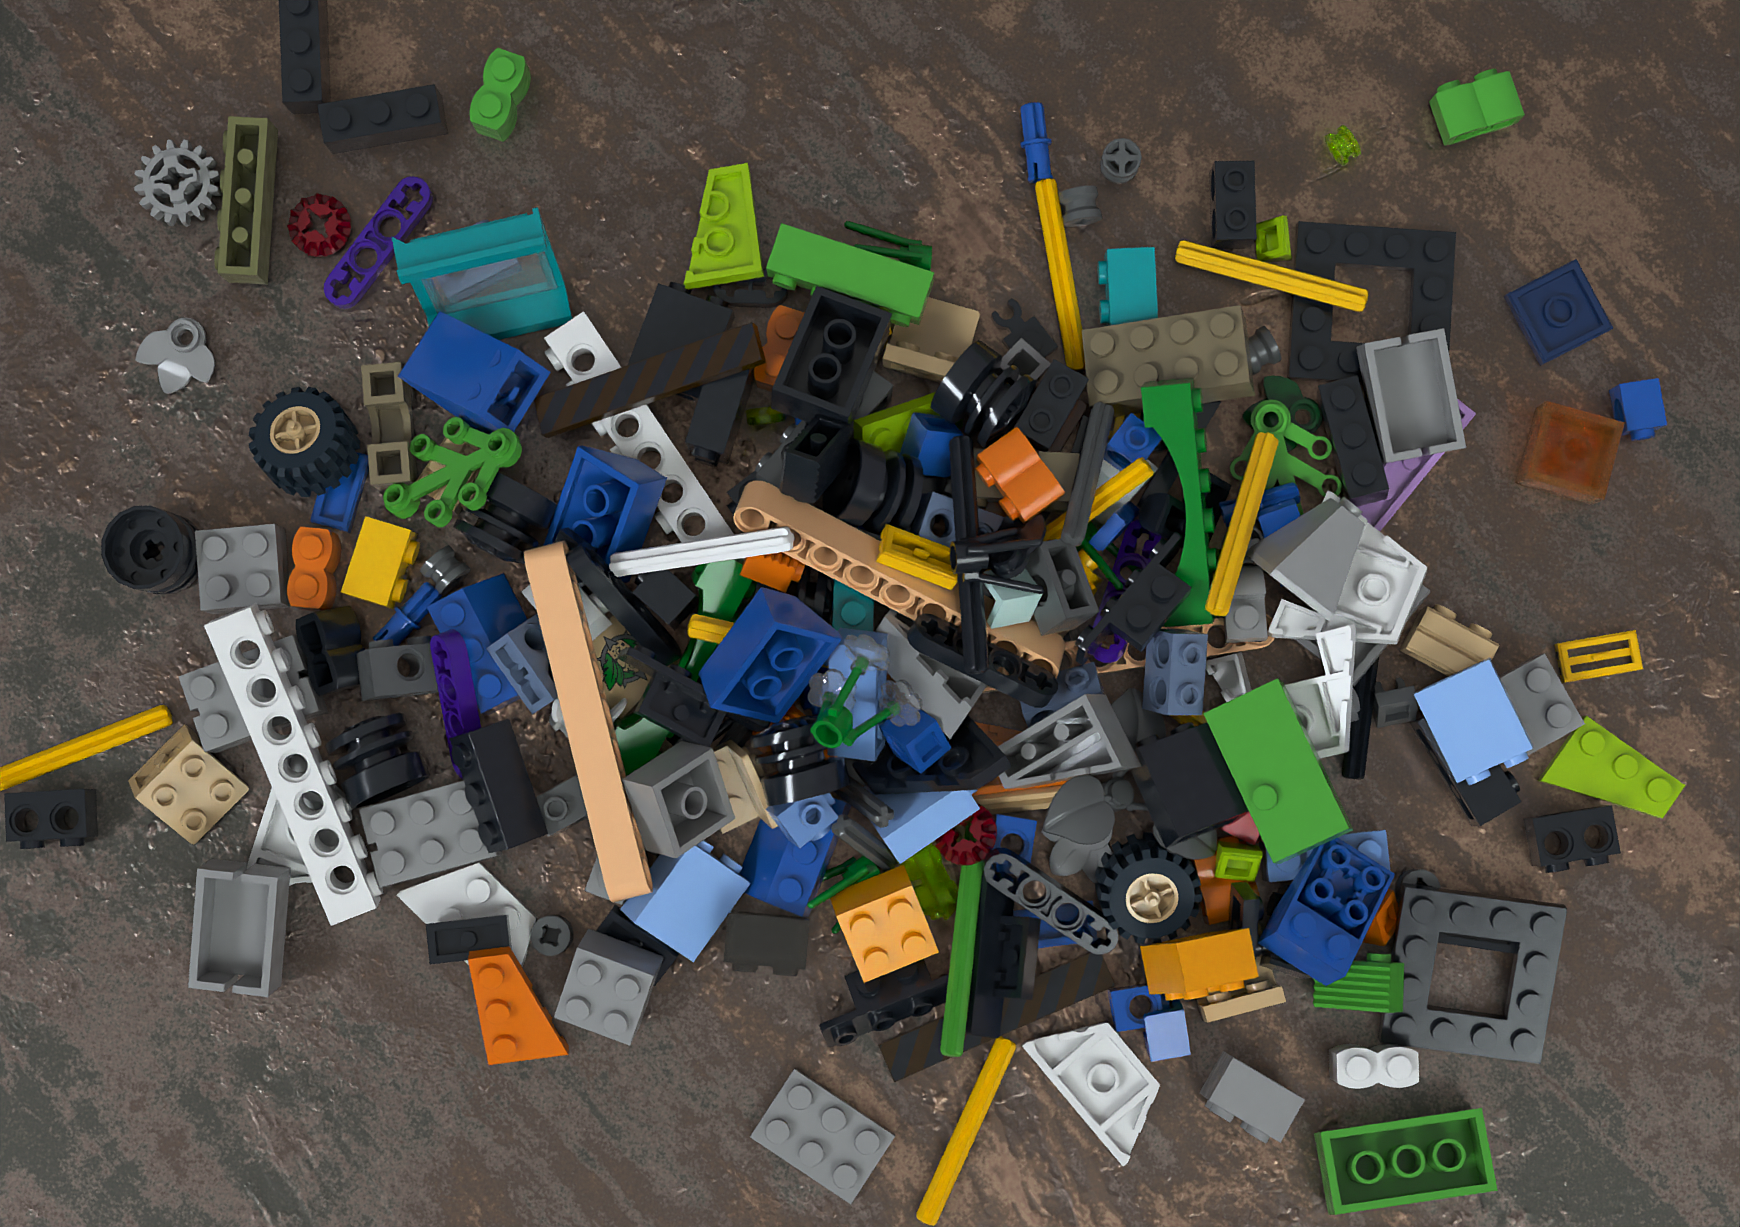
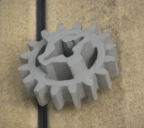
[134,139,222,227]

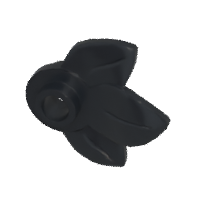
[983,515,1047,579]

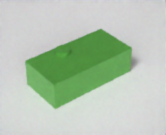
[1203,678,1354,864]
[1314,1108,1498,1215]

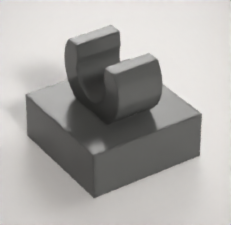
[1373,677,1418,728]

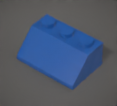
[543,445,667,583]
[427,573,528,715]
[698,587,842,723]
[739,798,851,917]

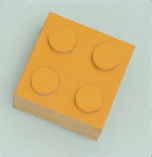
[830,864,939,983]
[1140,928,1259,1001]

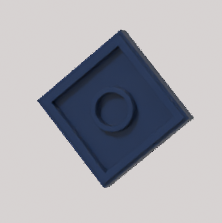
[1504,259,1613,366]

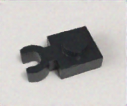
[991,298,1058,358]

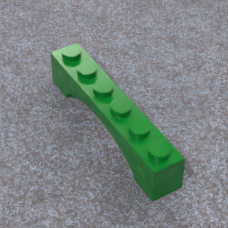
[1141,378,1218,627]
[613,558,757,775]

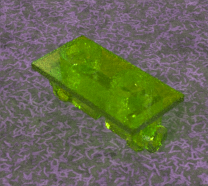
[896,842,958,920]

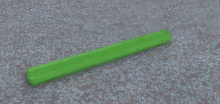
[940,822,984,1057]

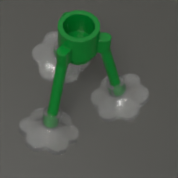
[808,634,923,748]

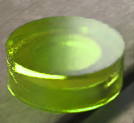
[746,406,787,426]

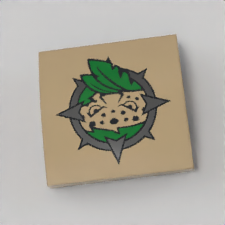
[593,615,681,719]

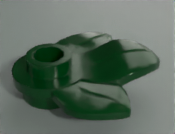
[1242,375,1322,452]

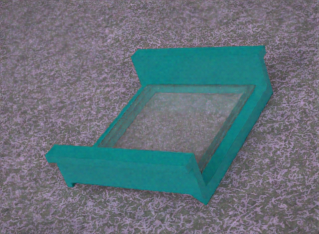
[392,207,573,340]

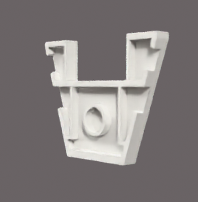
[1268,491,1427,644]
[1206,624,1356,758]

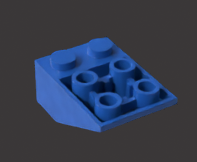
[397,311,551,435]
[1257,838,1395,986]

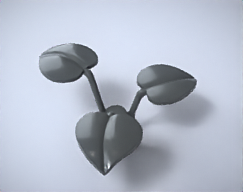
[1043,688,1217,860]

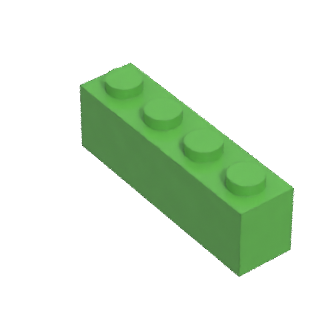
[766,223,934,327]

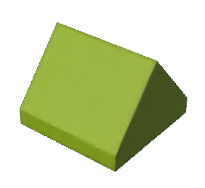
[1255,215,1292,262]
[1215,841,1262,882]

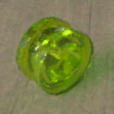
[1325,125,1361,166]

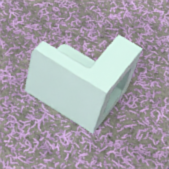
[984,569,1043,629]

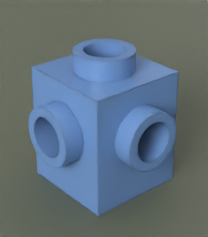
[766,793,839,848]

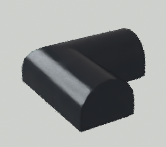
[1138,473,1232,549]

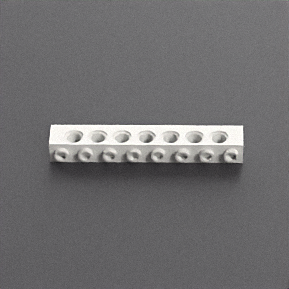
[544,311,745,567]
[204,603,383,926]

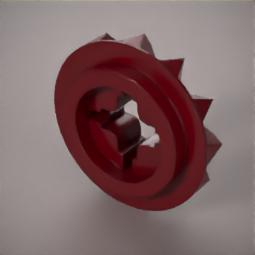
[287,193,351,257]
[935,803,997,866]

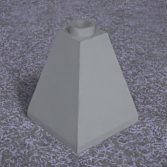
[1246,497,1365,621]

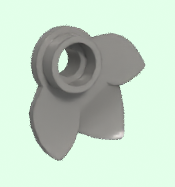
[135,318,215,394]
[1041,828,1113,883]

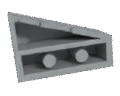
[875,609,1000,739]
[998,694,1142,789]

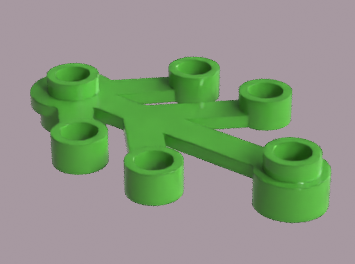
[1230,400,1342,516]
[383,417,522,528]

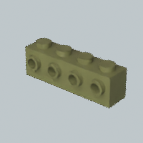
[214,116,278,285]

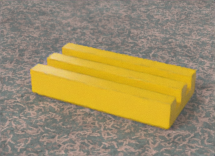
[876,524,958,590]
[1554,630,1643,683]

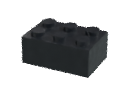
[771,286,892,425]

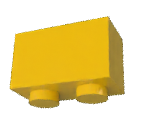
[341,516,420,609]

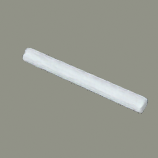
[609,527,795,577]

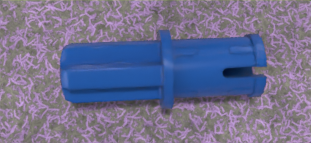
[1020,102,1053,183]
[1219,482,1301,527]
[372,582,442,646]

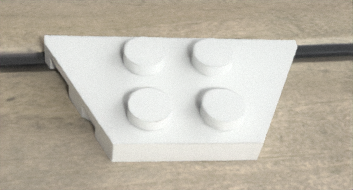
[247,754,352,886]
[397,863,538,967]
[1022,1021,1160,1166]

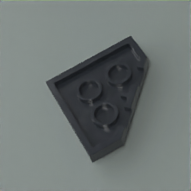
[852,714,1012,795]

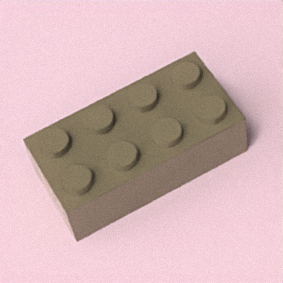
[1082,305,1255,417]

